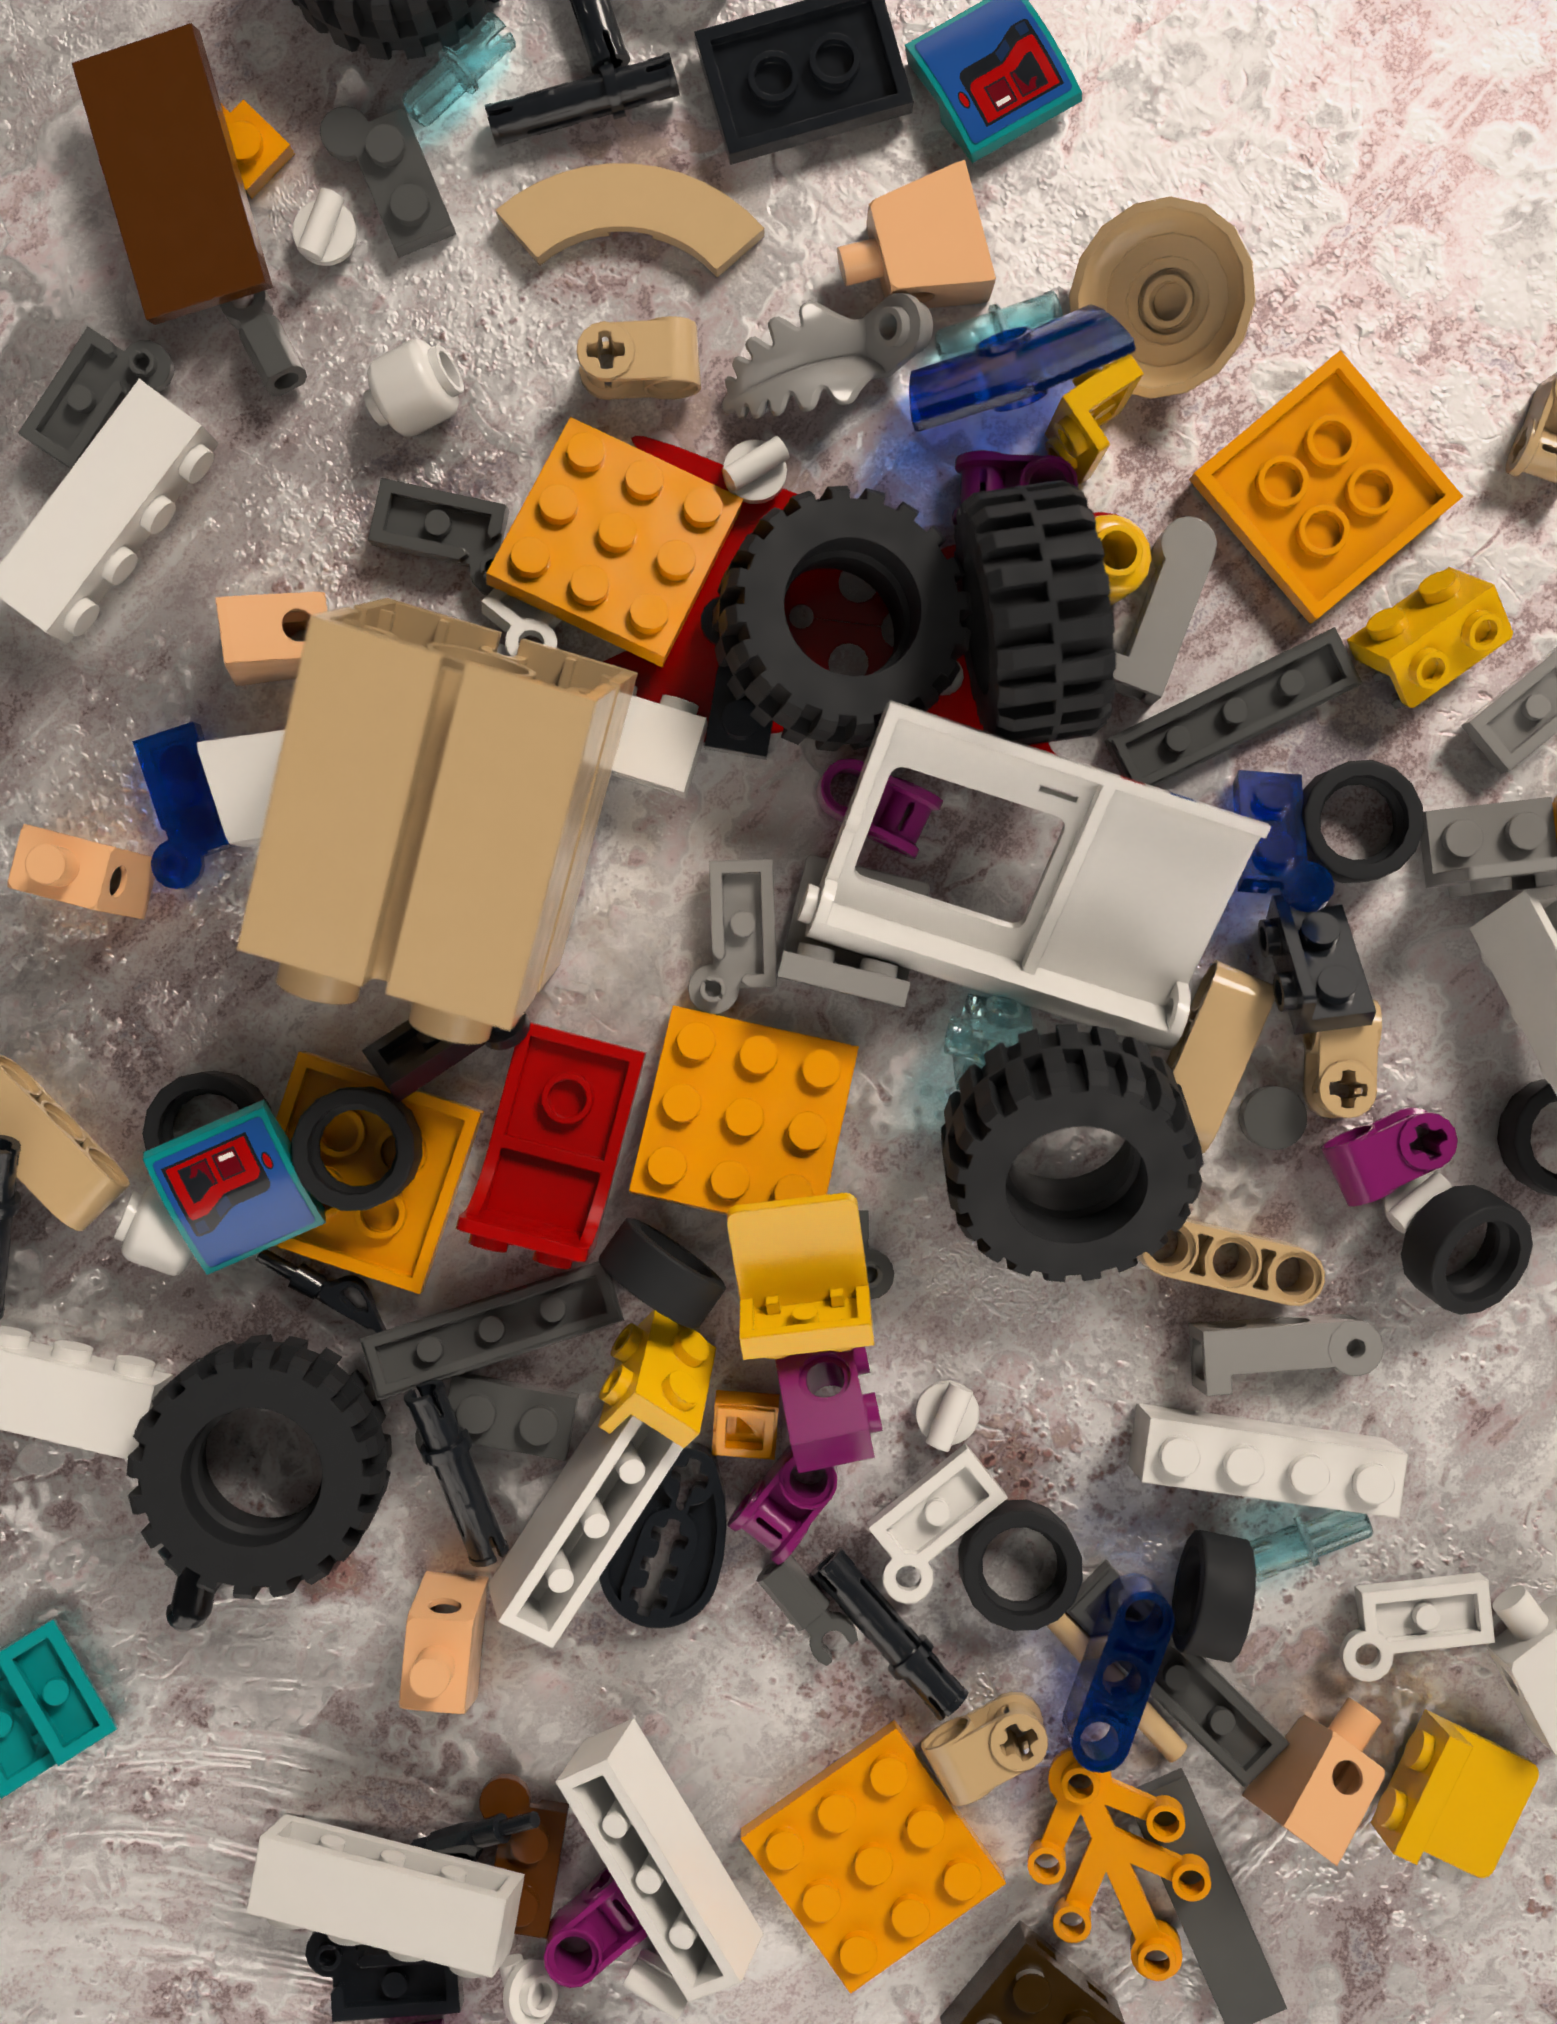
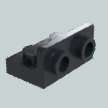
[1258,894,1376,1035]

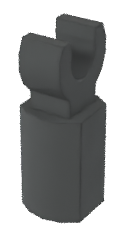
[219,290,307,396]
[756,1555,858,1666]

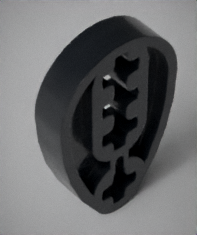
[599,1442,727,1628]

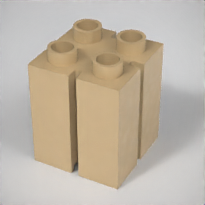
[237,598,638,1044]

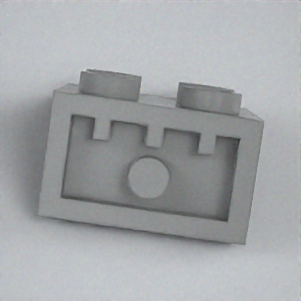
[1420,797,1557,898]
[777,855,930,1007]

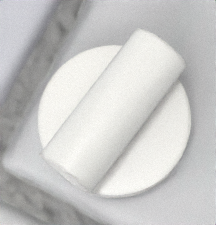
[293,188,358,266]
[722,436,790,504]
[1383,1171,1453,1234]
[915,1380,979,1452]
[622,1949,688,2020]
[499,1954,559,2024]

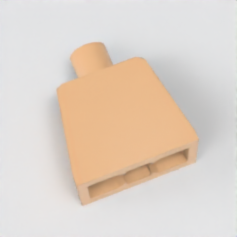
[837,160,996,308]
[215,591,328,686]
[7,824,160,920]
[399,1571,489,1714]
[1242,1697,1385,1866]

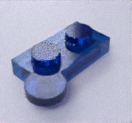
[132,721,236,890]
[1233,770,1335,912]

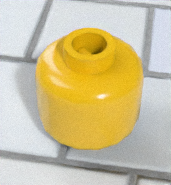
[1095,514,1151,605]

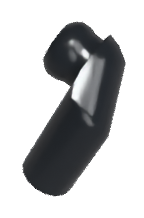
[157,1546,215,1632]

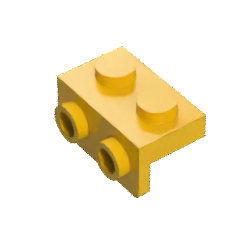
[1045,352,1144,484]
[1347,567,1513,708]
[598,1310,717,1448]

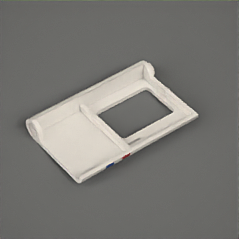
[797,700,1271,1050]

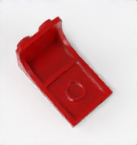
[456,1022,647,1269]

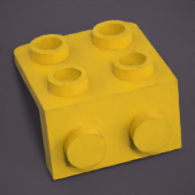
[727,1193,875,1360]
[1370,1709,1539,1878]

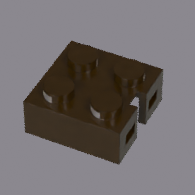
[940,1920,1125,2024]

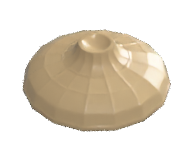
[1069,196,1256,399]

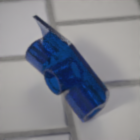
[909,304,1136,432]

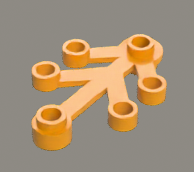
[1027,1745,1211,1981]

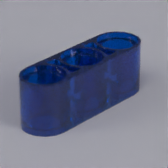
[1062,1573,1175,1773]

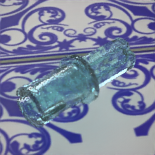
[401,12,516,127]
[935,290,1064,367]
[1249,1510,1373,1583]

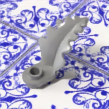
[722,293,933,420]

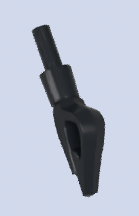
[255,1249,387,1333]
[411,1811,540,1862]

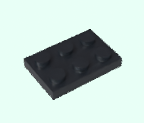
[694,0,914,165]

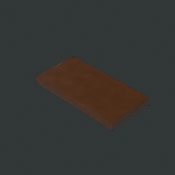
[71,23,273,325]

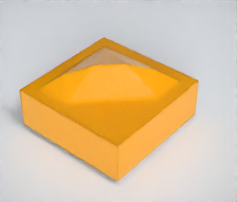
[712,1390,780,1460]

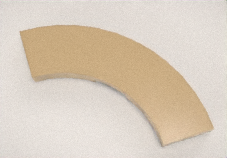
[495,163,765,278]

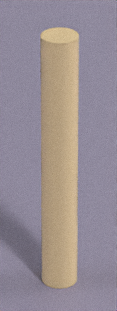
[1047,1612,1187,1762]

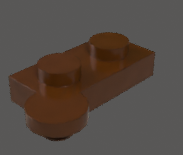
[479,1773,569,1939]

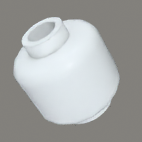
[364,339,464,437]
[114,1184,197,1276]

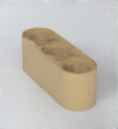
[1166,960,1275,1154]
[0,1055,130,1231]
[1137,1219,1325,1306]

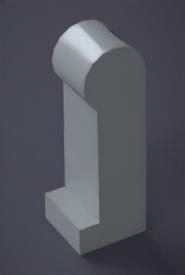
[1114,516,1217,706]
[1188,1313,1384,1396]

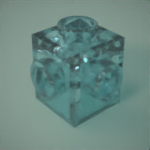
[944,993,1041,1090]

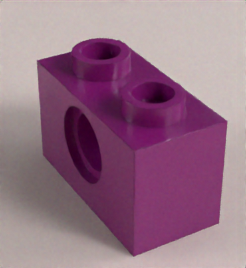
[775,1347,883,1474]

